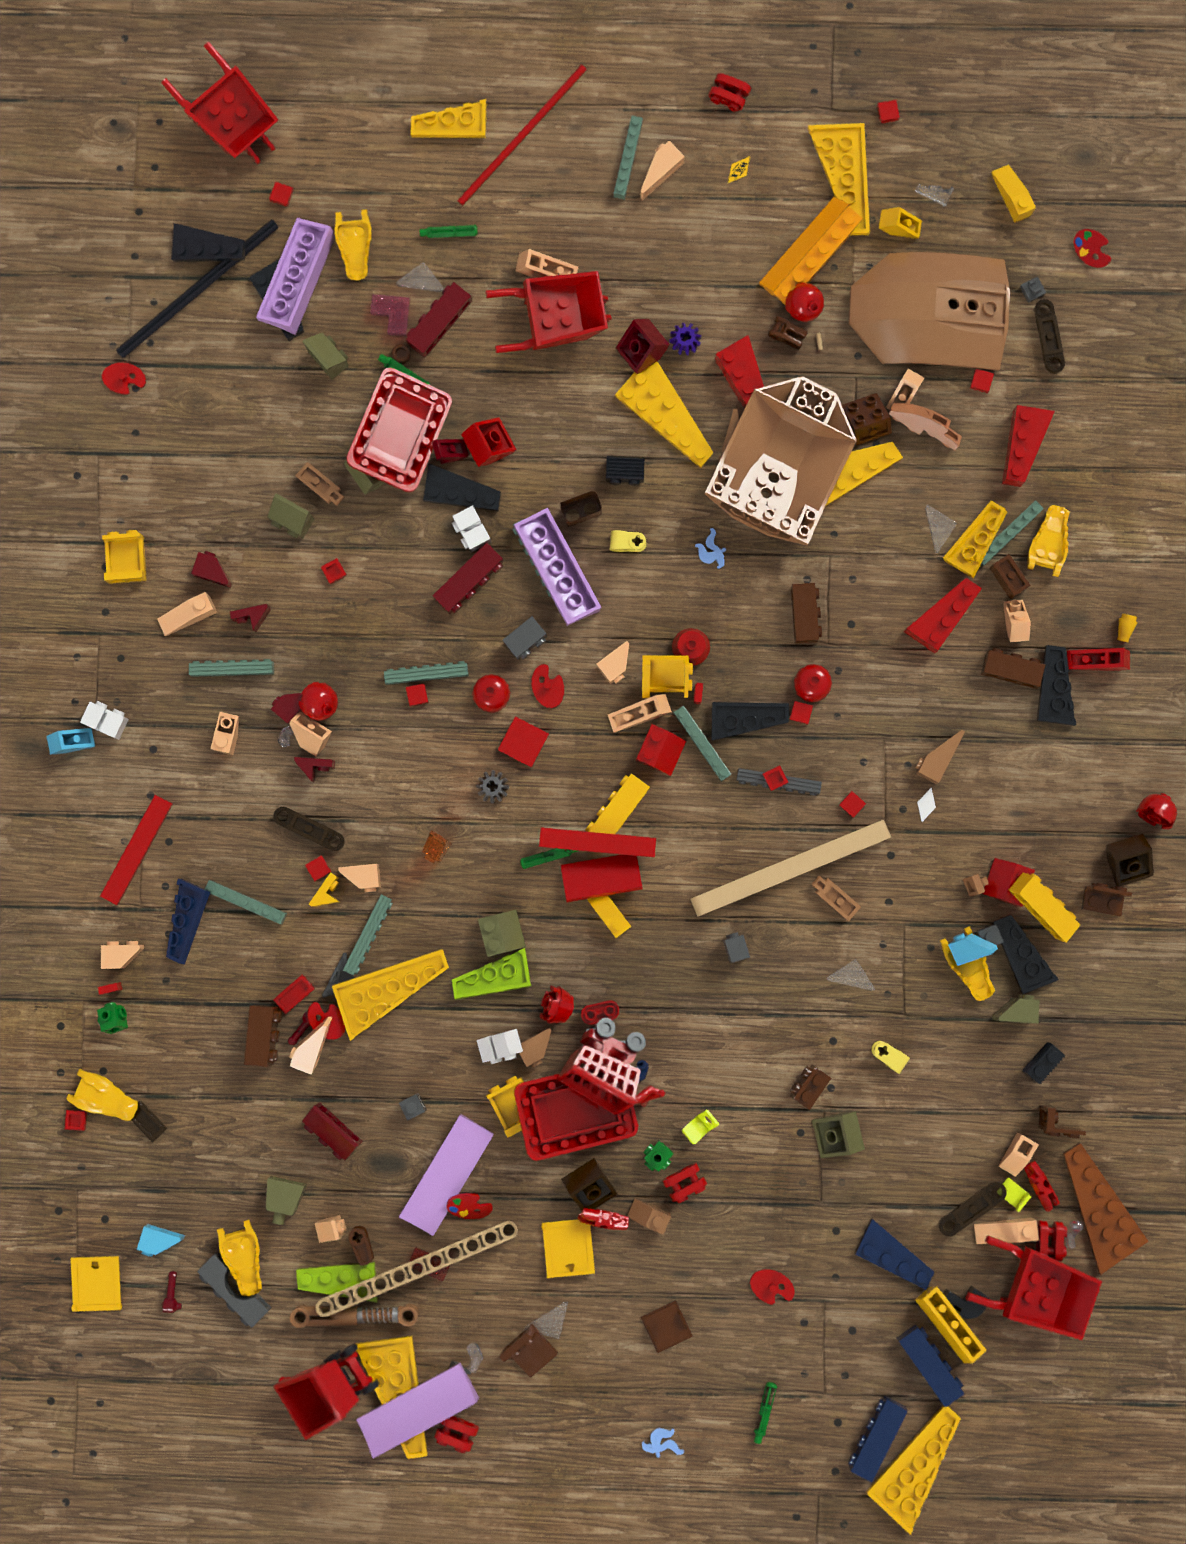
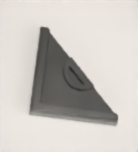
[322,952,355,998]

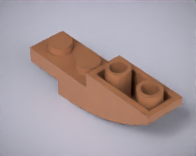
[889,402,962,451]

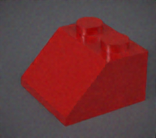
[461,417,516,467]
[636,724,686,776]
[982,858,1035,907]

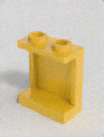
[102,530,146,584]
[642,655,693,698]
[486,1076,524,1138]

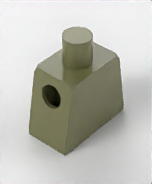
[266,1176,307,1225]

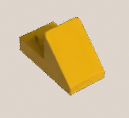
[308,873,340,907]

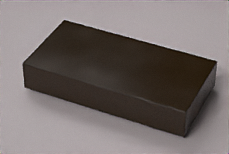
[131,1101,168,1142]

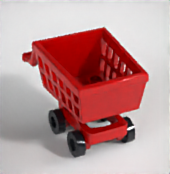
[557,1018,665,1115]
[273,1343,380,1440]

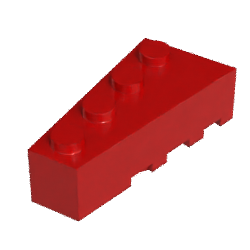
[715,335,764,409]
[1002,405,1055,487]
[904,578,982,654]

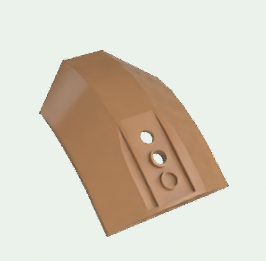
[849,252,1010,371]
[704,376,857,546]

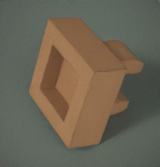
[963,874,989,897]

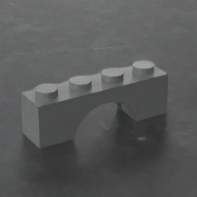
[197,1252,272,1328]

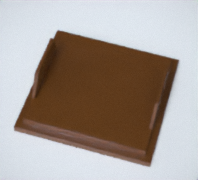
[641,1300,693,1353]

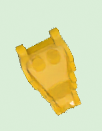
[335,209,372,281]
[1027,505,1070,577]
[940,926,995,1001]
[66,1069,138,1121]
[217,1220,262,1296]

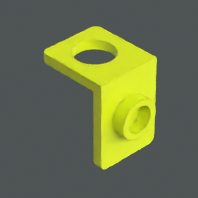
[682,1110,719,1145]
[997,1178,1031,1212]

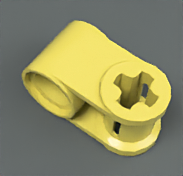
[610,530,647,552]
[871,1041,910,1074]

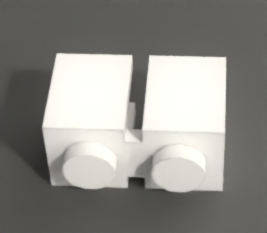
[452,505,491,553]
[80,701,129,740]
[477,1029,523,1064]

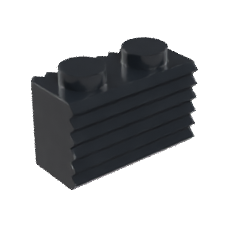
[606,456,645,486]
[1022,1042,1065,1084]

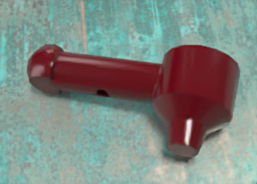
[288,1012,318,1046]
[162,1271,182,1313]

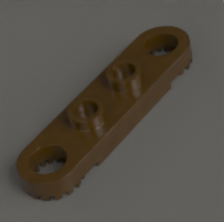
[1034,299,1065,374]
[273,807,345,851]
[939,1182,1007,1237]

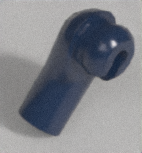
[636,1060,649,1082]

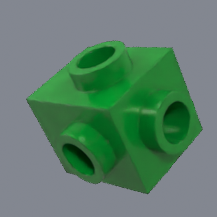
[97,1002,128,1034]
[643,1139,674,1172]

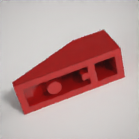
[1067,648,1130,671]

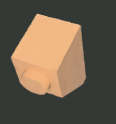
[886,369,924,410]
[596,641,629,684]
[290,711,332,756]
[338,864,381,892]

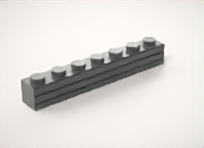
[736,768,822,796]

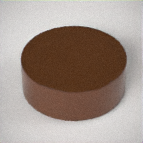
[391,344,411,364]

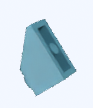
[47,728,95,755]
[948,933,998,966]
[137,1224,185,1257]

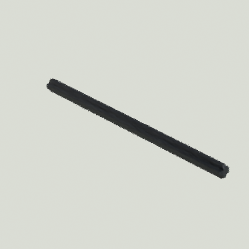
[116,219,278,358]

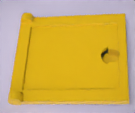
[541,1219,595,1278]
[71,1256,122,1312]

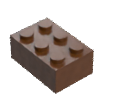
[244,1005,282,1067]

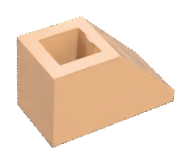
[1004,600,1031,642]
[211,712,239,755]
[101,941,144,969]
[998,1133,1039,1177]
[315,1215,346,1243]

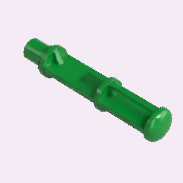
[420,225,478,238]
[378,354,430,385]
[520,848,578,869]
[753,1382,777,1444]

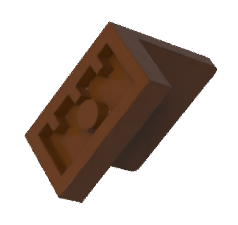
[842,393,892,446]
[1081,883,1132,917]
[790,1065,831,1110]
[1038,1105,1086,1138]
[499,1324,558,1377]

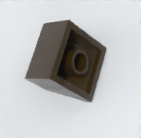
[1106,834,1154,887]
[561,1158,618,1210]

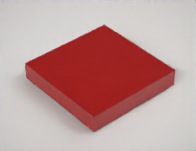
[498,716,549,768]

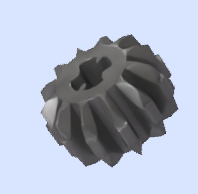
[476,770,509,803]

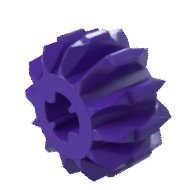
[669,322,701,356]

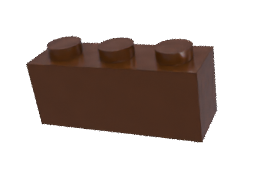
[791,583,822,644]
[981,648,1046,689]

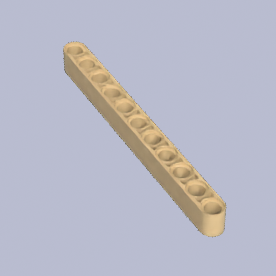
[690,820,891,917]
[316,1221,518,1317]

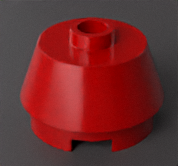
[672,628,710,666]
[540,986,574,1024]

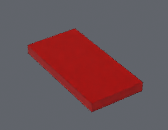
[560,855,643,902]

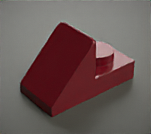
[432,439,469,464]
[230,604,271,632]
[294,757,335,782]

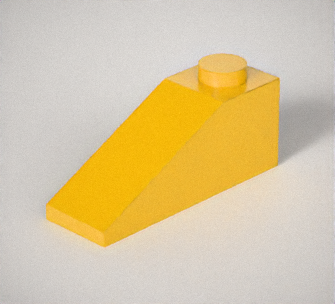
[991,164,1036,223]
[587,895,631,938]

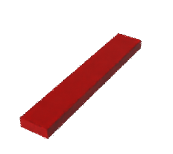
[100,795,173,905]
[539,827,656,858]

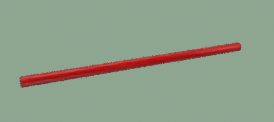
[457,65,587,206]

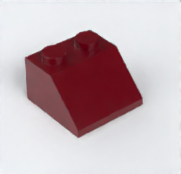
[616,319,670,374]

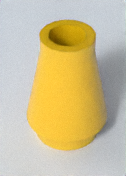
[1117,613,1138,643]

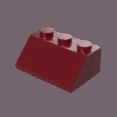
[302,1103,363,1160]

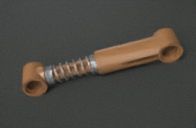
[290,1303,419,1328]

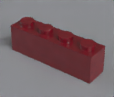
[406,282,472,358]
[432,543,504,615]

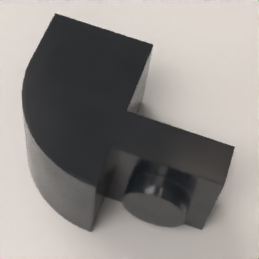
[943,1286,991,1319]

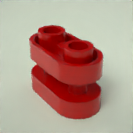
[708,73,751,112]
[581,1000,619,1025]
[662,1162,707,1204]
[1036,1221,1067,1262]
[434,1416,479,1453]

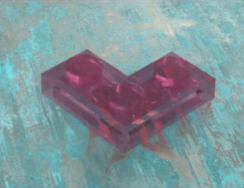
[370,294,410,336]

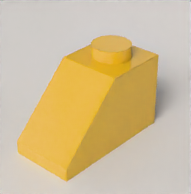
[879,207,922,239]

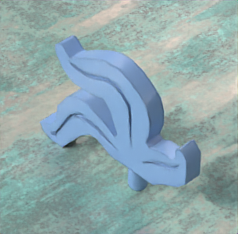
[695,528,726,569]
[642,1428,684,1458]

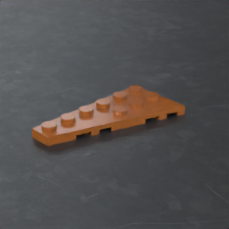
[1063,1143,1149,1275]

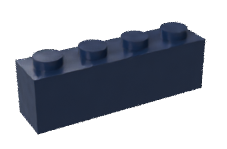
[897,1324,964,1408]
[848,1395,908,1482]

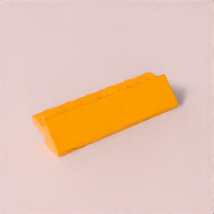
[759,197,863,305]

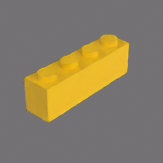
[585,773,650,834]
[1009,873,1080,943]
[915,1286,987,1364]

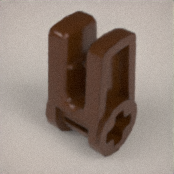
[768,317,808,350]
[348,1225,374,1266]

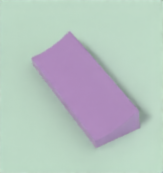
[256,218,335,335]
[514,508,601,626]
[399,1114,494,1236]
[357,1363,479,1458]

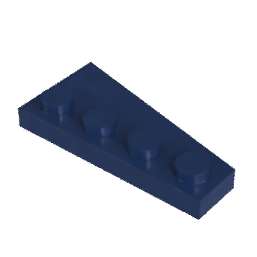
[166,878,210,964]
[855,1218,935,1290]

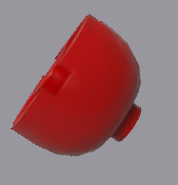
[785,282,824,322]
[793,664,832,703]
[472,674,511,713]
[299,682,338,721]
[1136,793,1177,829]

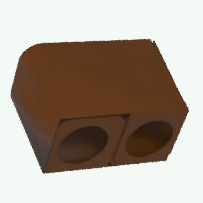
[559,491,602,527]

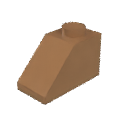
[519,1027,552,1068]
[627,1198,671,1235]

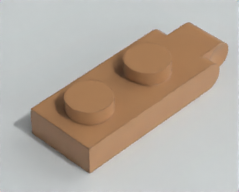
[295,462,344,506]
[811,876,861,921]

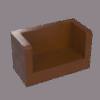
[989,554,1031,600]

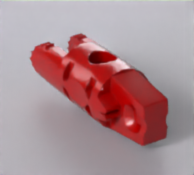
[1024,1161,1060,1212]
[578,1208,629,1230]

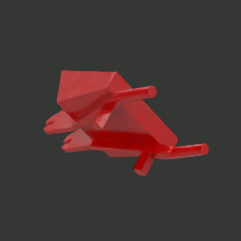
[161,42,279,164]
[486,271,612,353]
[966,1236,1102,1340]

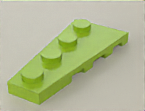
[452,948,531,1000]
[296,1262,378,1302]

